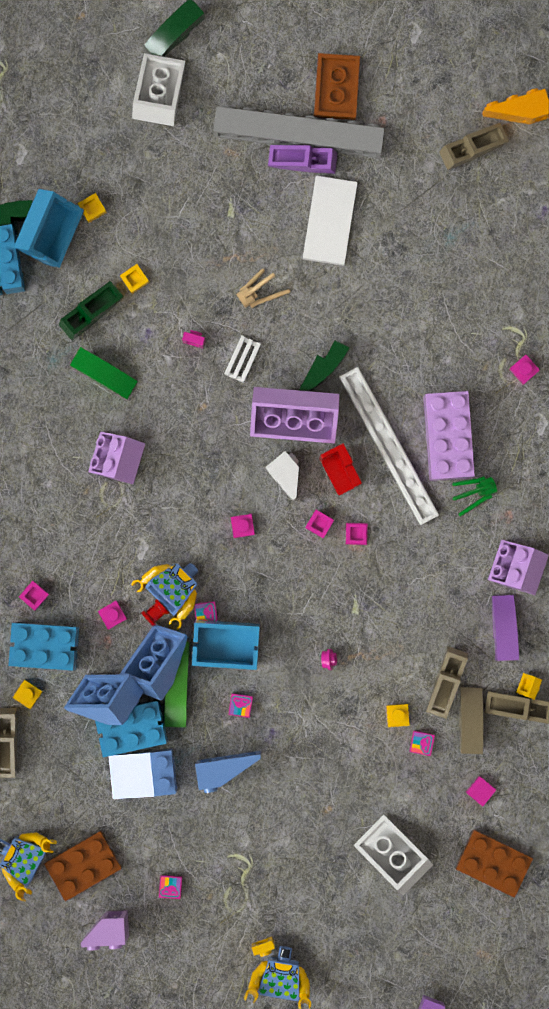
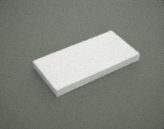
[303,176,357,266]

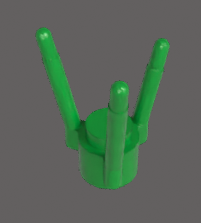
[452,476,497,517]

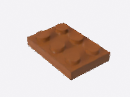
[314,53,360,120]
[455,829,533,898]
[44,830,122,902]

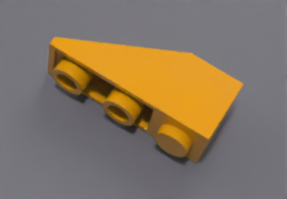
[482,88,549,125]

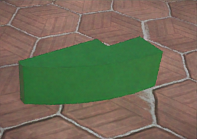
[70,347,138,400]

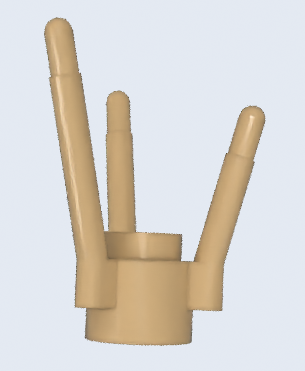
[236,269,291,308]

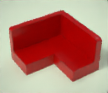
[319,443,362,496]

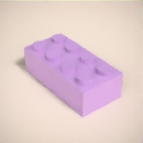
[250,387,339,444]
[423,391,475,481]

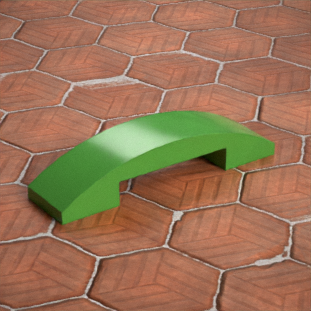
[165,642,190,728]

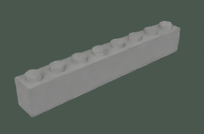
[213,105,384,159]

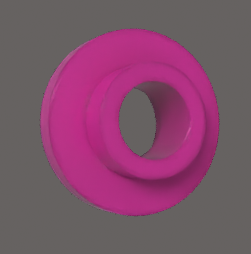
[321,649,337,670]

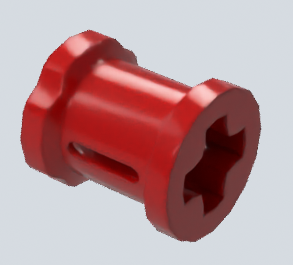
[141,599,170,627]

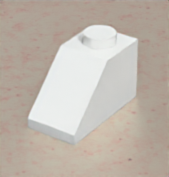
[265,451,299,501]

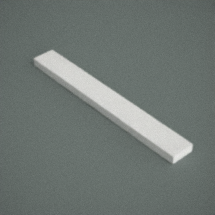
[339,367,439,525]

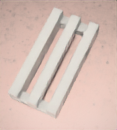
[224,335,261,383]

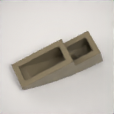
[439,123,509,170]
[426,646,468,719]
[459,687,483,754]
[485,692,549,724]
[0,708,18,778]

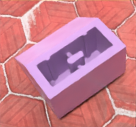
[88,432,145,484]
[488,540,549,595]
[81,910,129,950]

